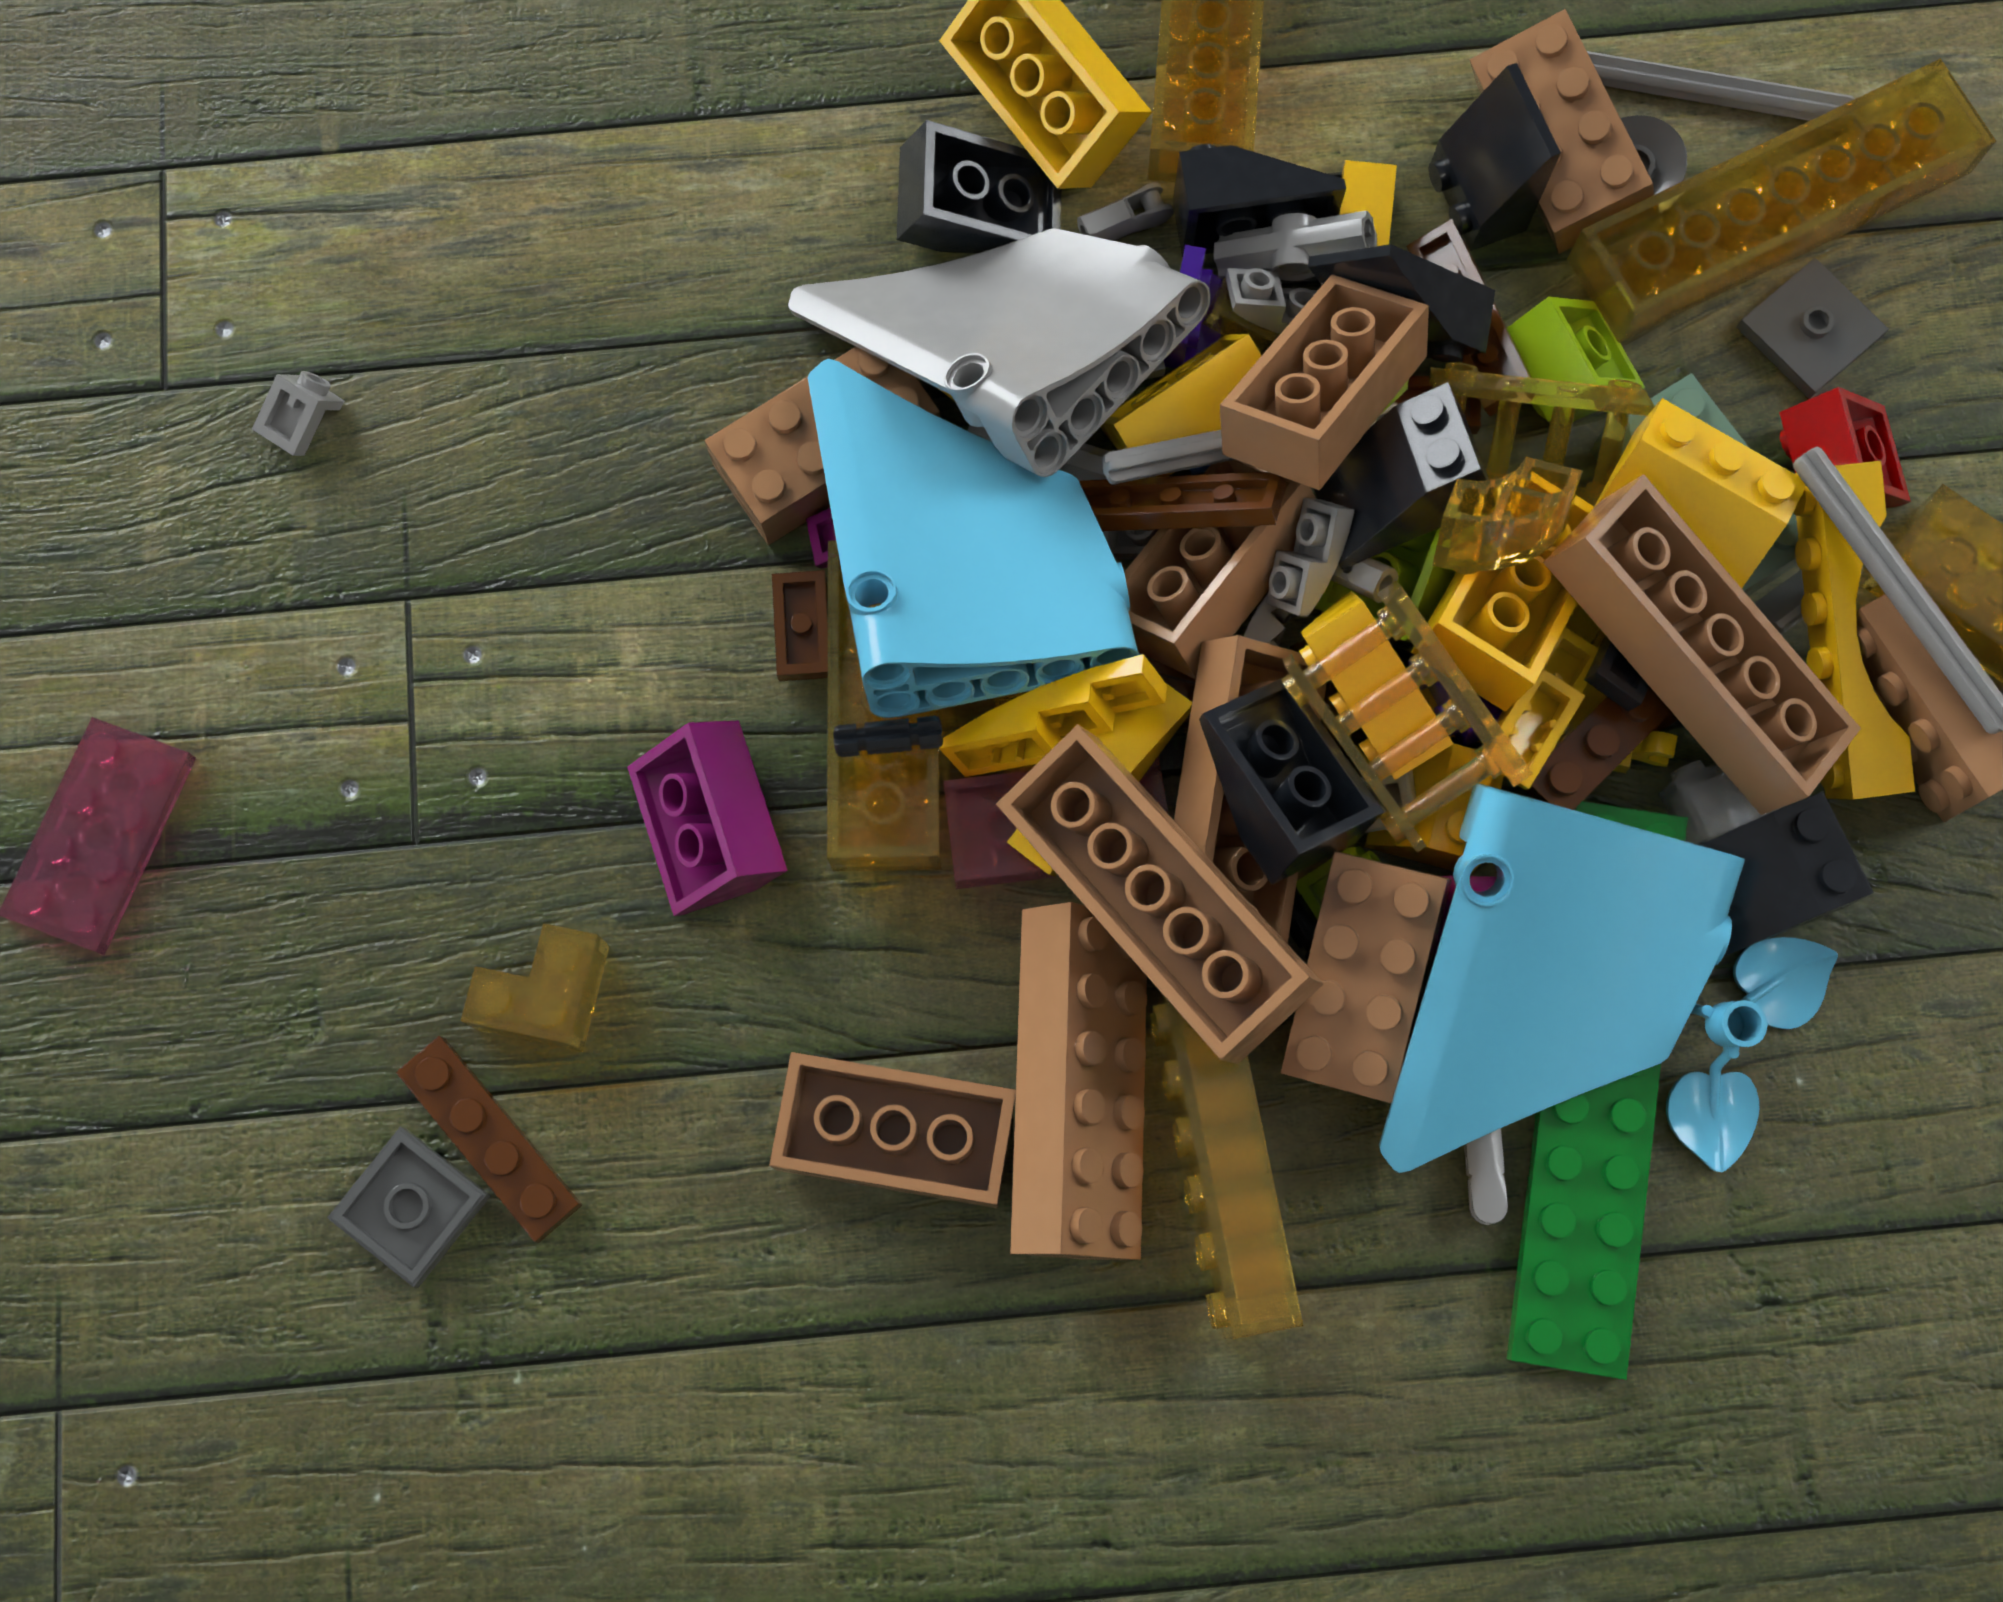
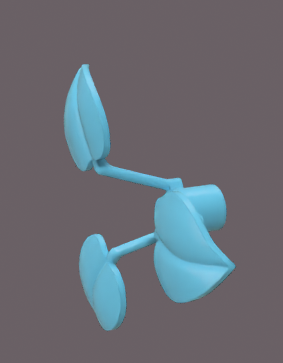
[1666,937,1838,1172]

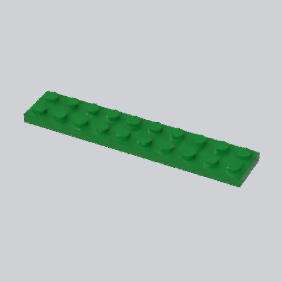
[1506,801,1688,1380]

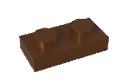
[772,570,832,682]

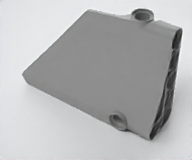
[788,228,1211,477]

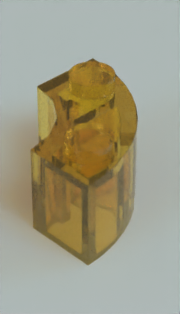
[1432,457,1582,574]

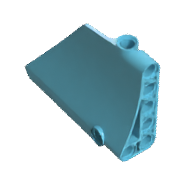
[807,359,1139,718]

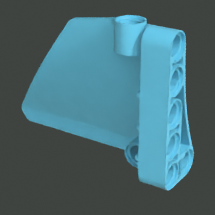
[1379,783,1745,1173]

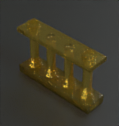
[1429,362,1655,514]
[1281,581,1533,852]

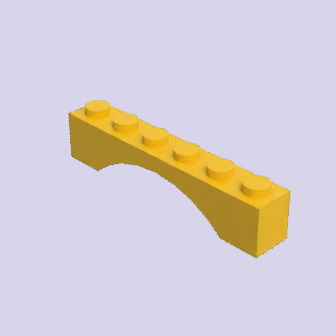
[1793,461,1915,800]

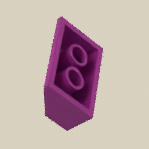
[627,720,788,916]

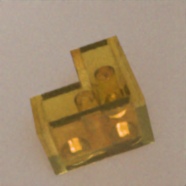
[460,923,610,1052]

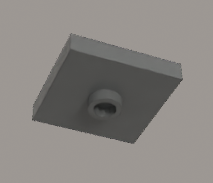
[1736,258,1889,399]
[327,1126,491,1288]

